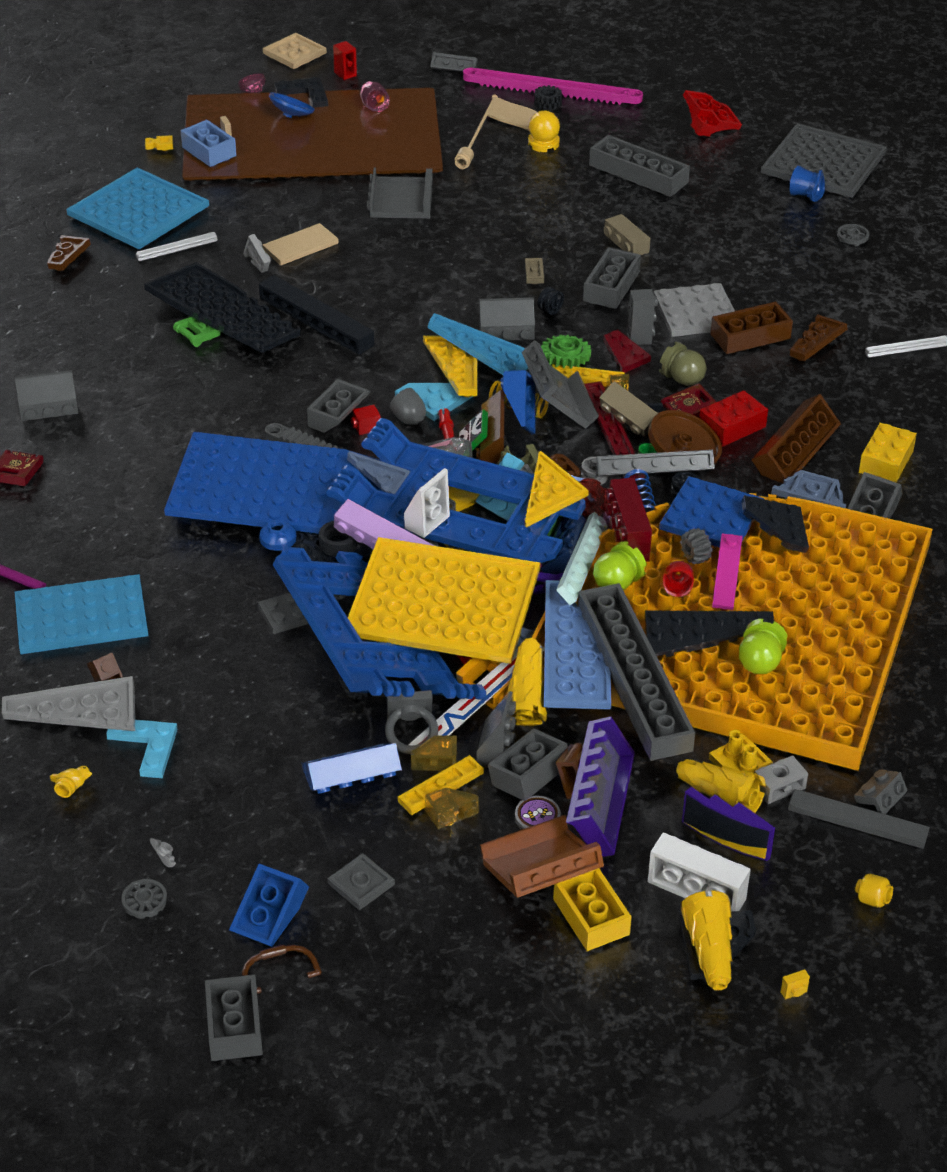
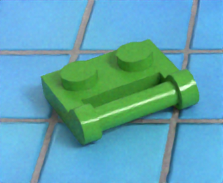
[173,317,220,347]

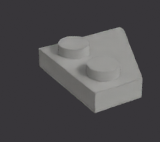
[243,234,271,273]

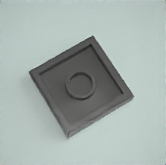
[327,853,395,911]

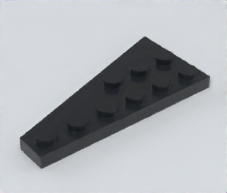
[644,610,774,657]

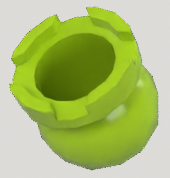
[593,541,647,591]
[739,619,788,674]

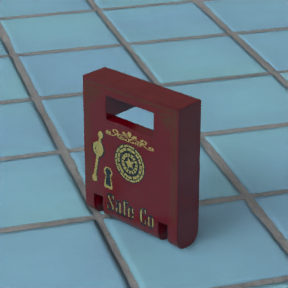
[661,384,716,418]
[0,450,44,486]

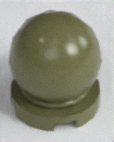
[659,342,707,386]

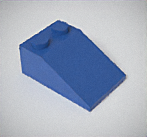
[501,370,535,434]
[229,864,309,947]

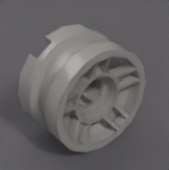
[581,457,608,486]

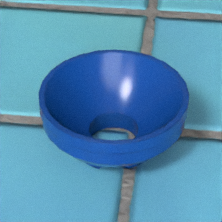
[259,519,296,551]

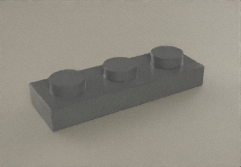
[430,52,478,73]

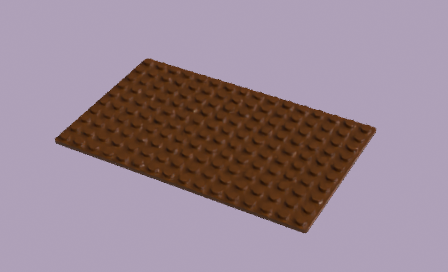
[182,88,443,181]

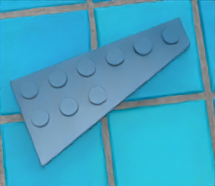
[427,313,528,375]

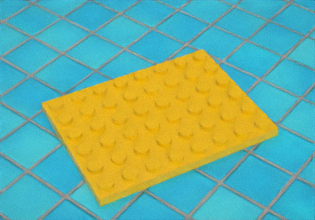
[348,537,540,664]

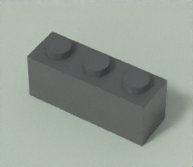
[627,289,658,345]

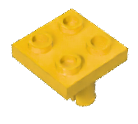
[709,730,773,773]

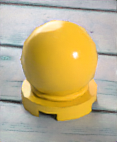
[528,110,560,152]

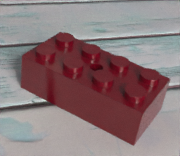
[606,477,652,562]

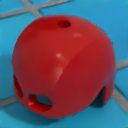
[662,561,694,597]

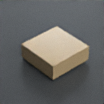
[220,116,232,136]

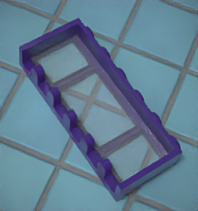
[566,716,635,857]

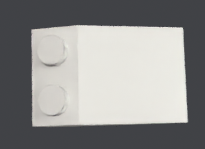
[404,468,450,538]

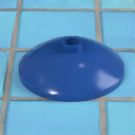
[269,92,315,118]

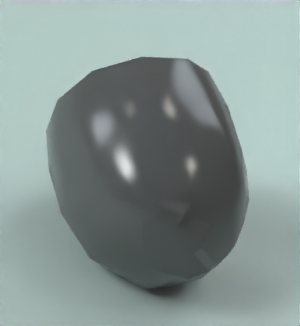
[390,388,426,425]

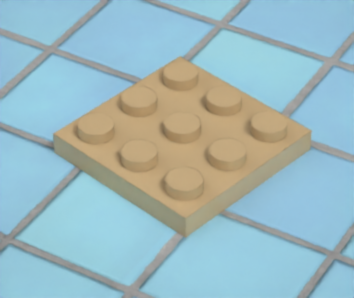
[263,33,327,69]

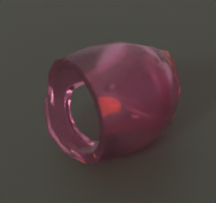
[360,81,390,112]

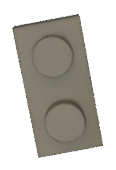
[525,258,544,284]

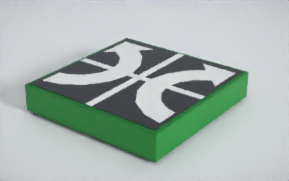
[457,409,488,456]

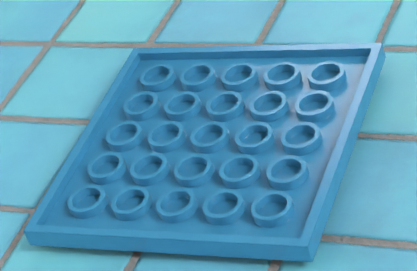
[66,167,209,249]

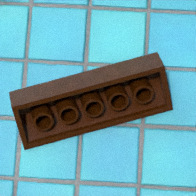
[752,394,841,484]

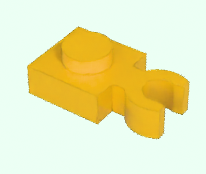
[145,135,173,151]

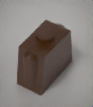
[556,743,599,799]

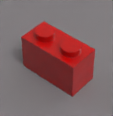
[333,41,357,80]

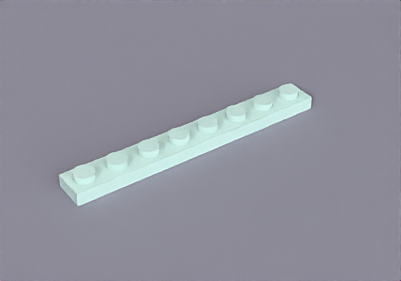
[556,512,608,605]

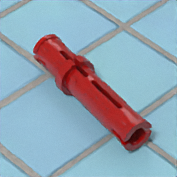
[438,408,458,453]

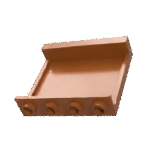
[480,815,604,898]

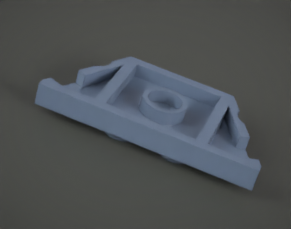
[771,470,846,508]

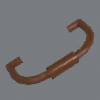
[241,944,322,994]

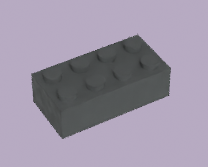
[583,247,641,309]

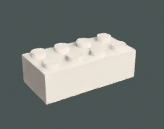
[648,832,750,912]

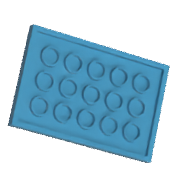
[15,574,148,654]

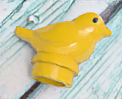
[50,766,92,798]

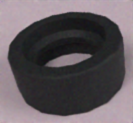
[319,521,358,557]

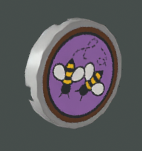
[515,796,561,829]

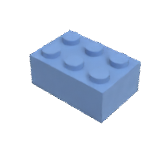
[180,120,236,167]

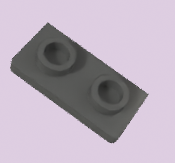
[854,770,907,814]

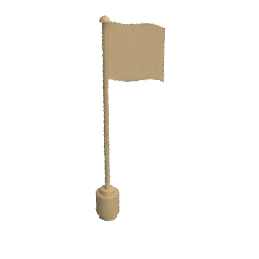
[455,94,537,169]

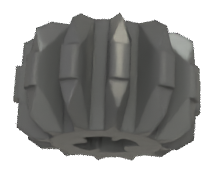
[680,528,713,564]

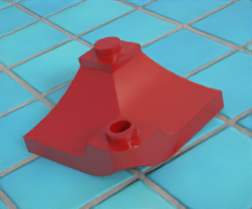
[683,90,742,137]

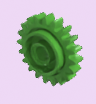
[541,335,591,368]

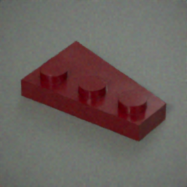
[603,329,651,373]

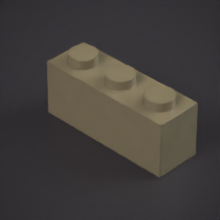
[603,214,650,255]
[600,381,658,437]

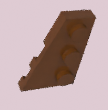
[47,235,91,271]

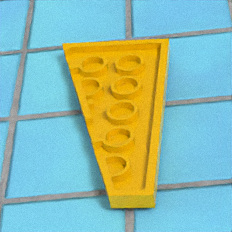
[423,336,477,397]

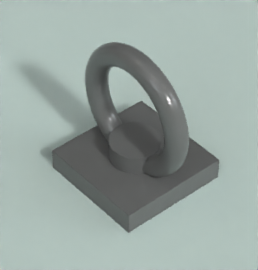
[385,690,438,754]

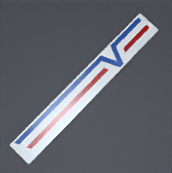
[409,645,545,757]

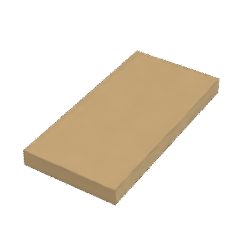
[262,223,338,265]

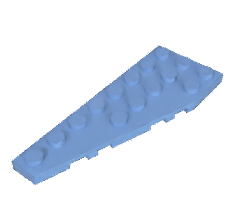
[544,580,611,709]

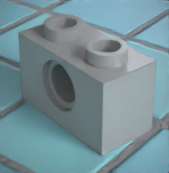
[755,756,808,804]

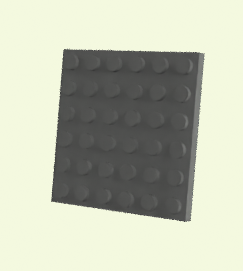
[761,123,887,198]

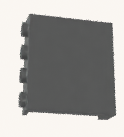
[367,168,433,219]
[522,340,599,429]

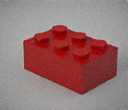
[699,390,768,447]

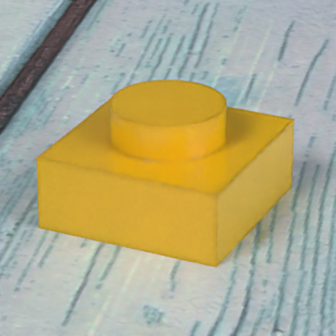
[780,969,810,999]

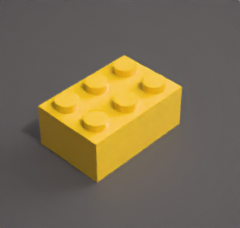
[859,423,917,482]
[553,868,631,951]

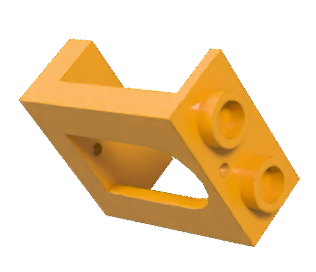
[456,657,510,709]

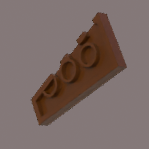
[790,315,847,361]

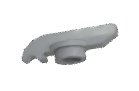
[150,838,176,867]

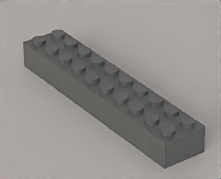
[578,583,695,761]

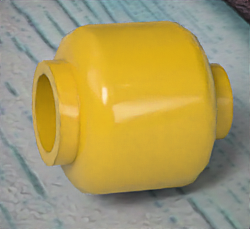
[855,873,893,908]

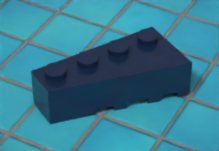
[540,515,587,575]

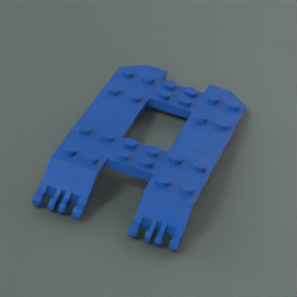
[326,418,585,563]
[273,547,486,700]

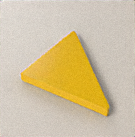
[525,451,589,527]

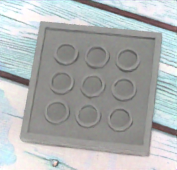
[653,283,735,337]

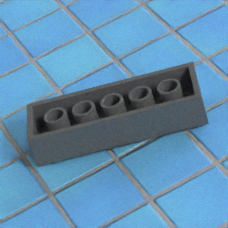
[589,135,690,197]

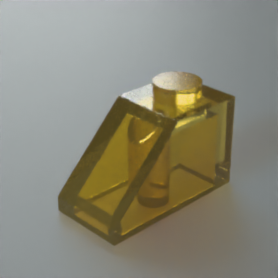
[411,735,457,771]

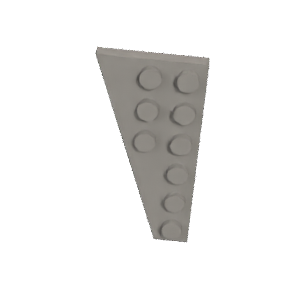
[2,676,135,731]

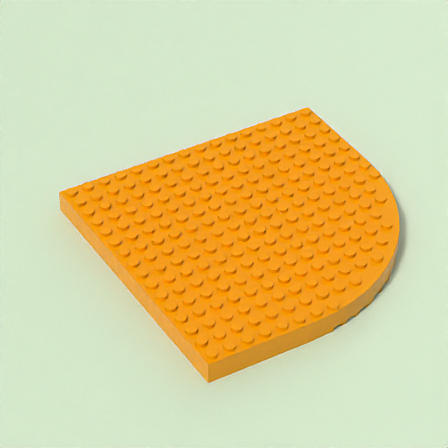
[532,493,933,771]

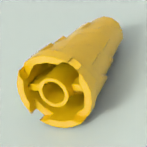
[507,638,547,726]
[676,759,766,813]
[681,890,732,990]

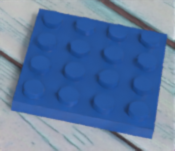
[659,476,764,548]

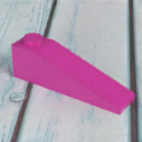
[712,534,742,610]

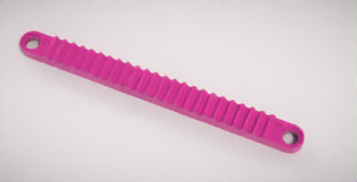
[463,68,643,105]

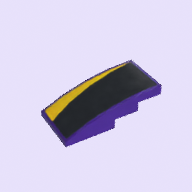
[682,787,775,861]

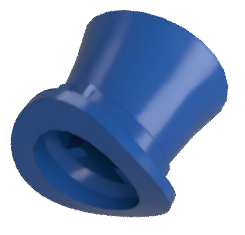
[790,165,825,202]

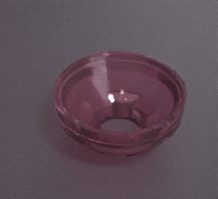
[238,73,266,93]

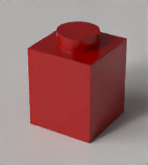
[351,405,381,435]

